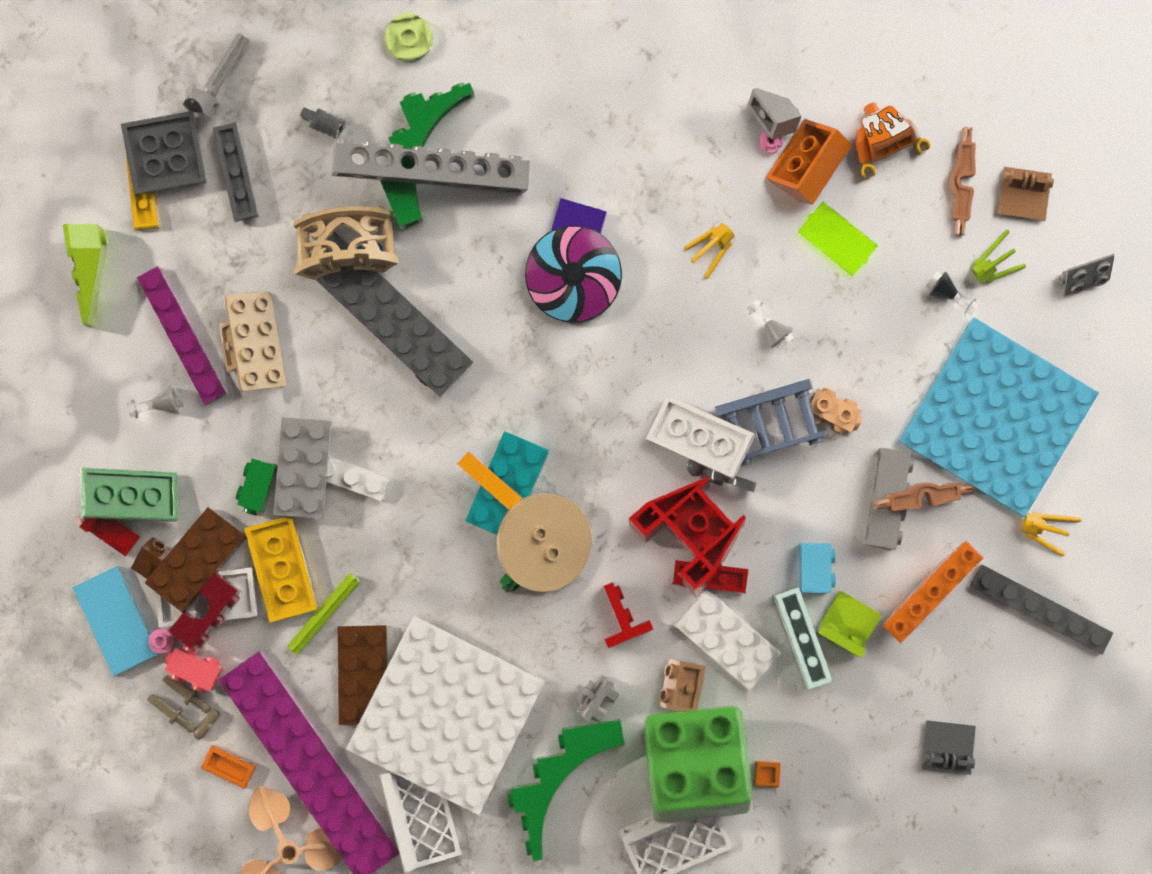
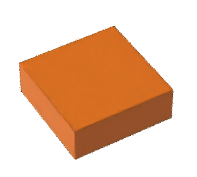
[754,761,781,788]

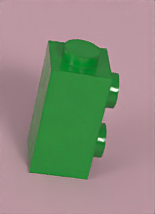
[235,458,277,516]

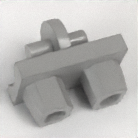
[576,675,620,723]

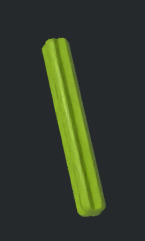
[288,574,360,655]

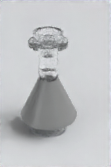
[747,299,794,350]
[127,385,184,419]

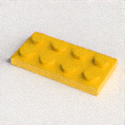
[244,516,318,623]

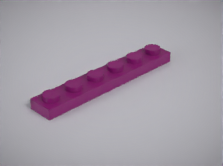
[136,266,227,405]

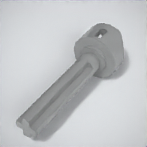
[183,33,250,121]

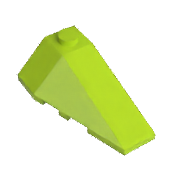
[63,224,109,327]

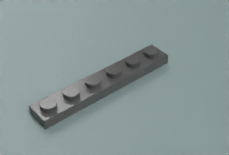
[970,564,1113,655]

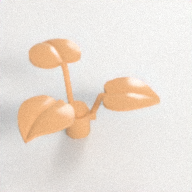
[239,786,342,874]

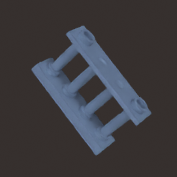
[715,379,828,466]

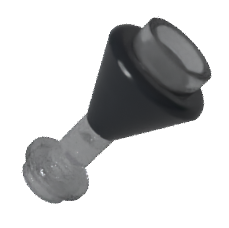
[926,271,979,316]

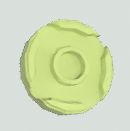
[385,13,433,62]

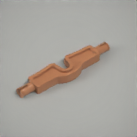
[949,127,976,236]
[873,482,974,511]

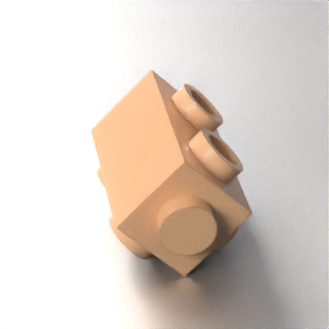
[810,387,863,435]

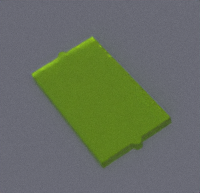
[798,201,878,277]

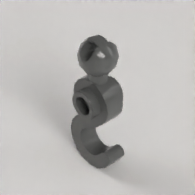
[686,460,757,492]

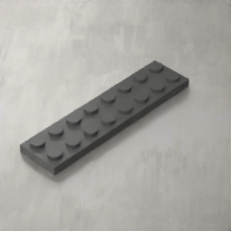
[310,231,474,398]

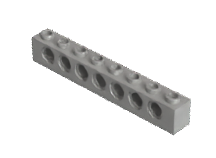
[331,139,530,193]

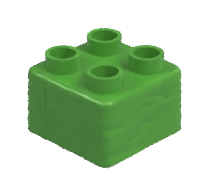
[644,706,752,822]

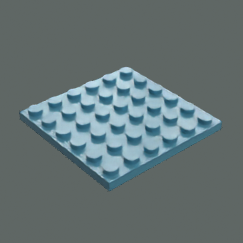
[898,317,1099,517]

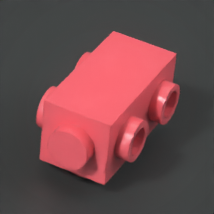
[165,645,224,693]

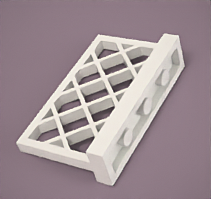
[378,771,462,872]
[619,815,733,874]

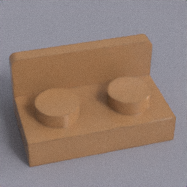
[659,658,706,712]

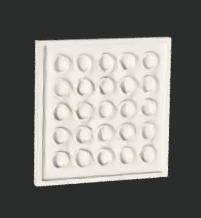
[346,615,545,815]

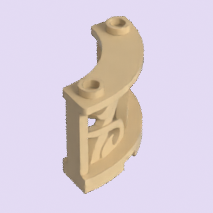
[293,206,398,280]

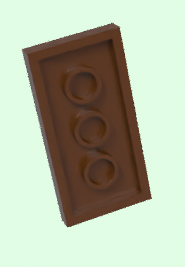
[145,507,247,613]
[337,625,388,725]

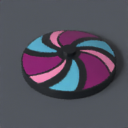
[525,225,622,323]

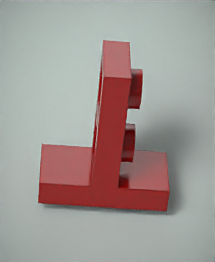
[75,513,140,557]
[604,582,654,648]

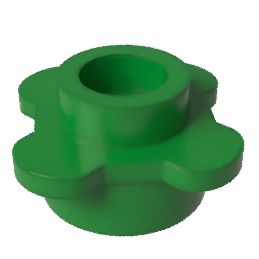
[500,574,520,593]

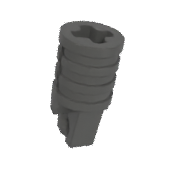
[300,107,346,140]

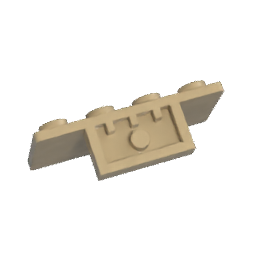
[219,292,286,392]

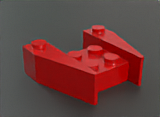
[629,477,746,596]

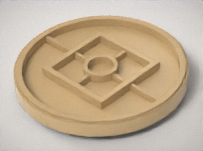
[497,493,592,592]

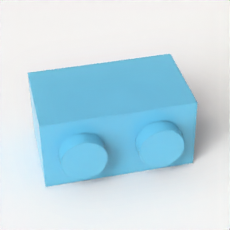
[799,543,836,593]

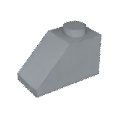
[747,88,801,139]

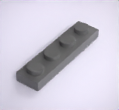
[213,122,259,222]

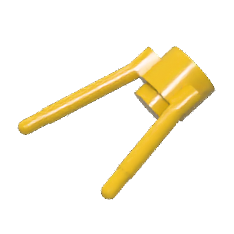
[684,223,735,279]
[1021,511,1082,556]

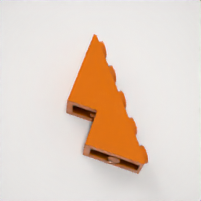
[883,540,984,644]

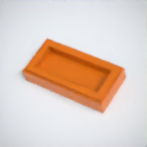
[201,745,256,789]

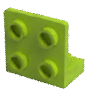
[815,591,881,658]

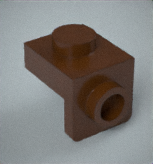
[131,538,172,579]

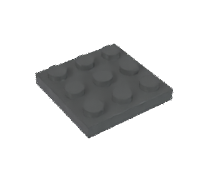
[121,111,207,196]

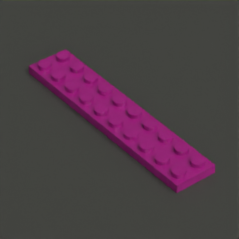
[218,652,400,874]

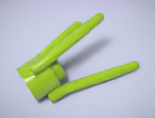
[971,229,1026,284]

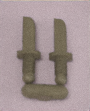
[147,675,220,740]

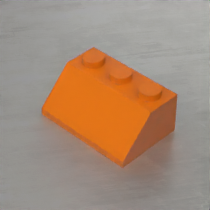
[766,118,852,205]

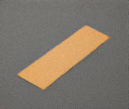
[457,451,522,510]

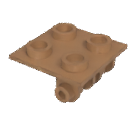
[997,166,1054,221]

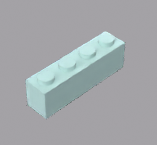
[773,587,833,690]

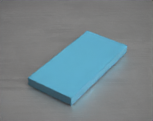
[72,566,159,676]

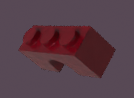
[168,572,241,650]

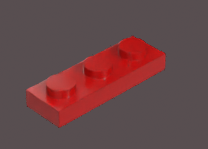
[672,560,749,593]

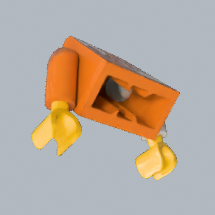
[855,102,931,178]

